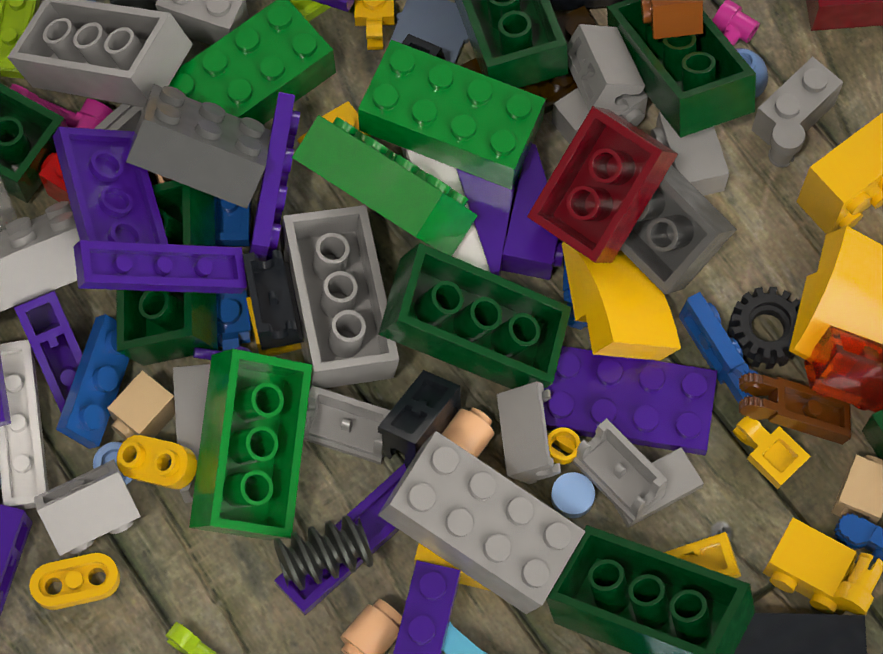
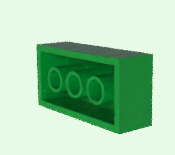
[169,0,336,125]
[358,40,546,190]
[292,115,478,256]
[189,349,312,540]

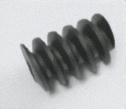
[274,515,373,591]

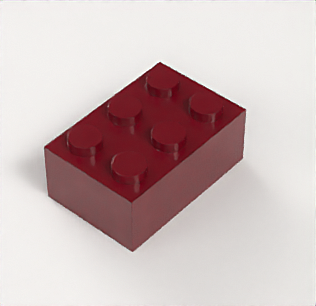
[527,106,678,263]

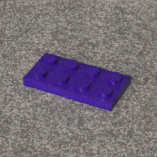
[245,92,300,274]
[53,127,168,244]
[543,346,718,456]

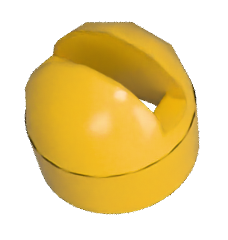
[548,427,581,465]

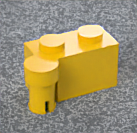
[763,517,883,615]

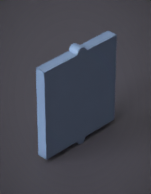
[389,0,469,64]

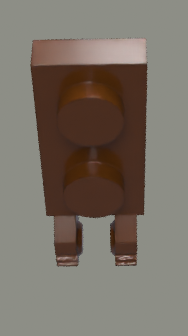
[739,373,851,445]

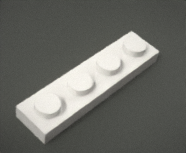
[0,340,49,510]

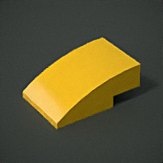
[789,226,883,385]
[562,242,681,361]

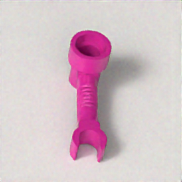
[712,0,760,46]
[10,84,113,129]

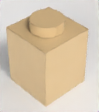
[107,370,175,440]
[831,454,883,525]

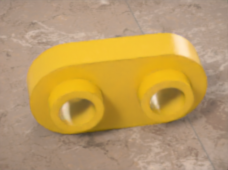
[117,435,197,489]
[29,553,120,610]

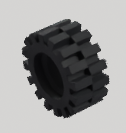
[727,287,800,369]

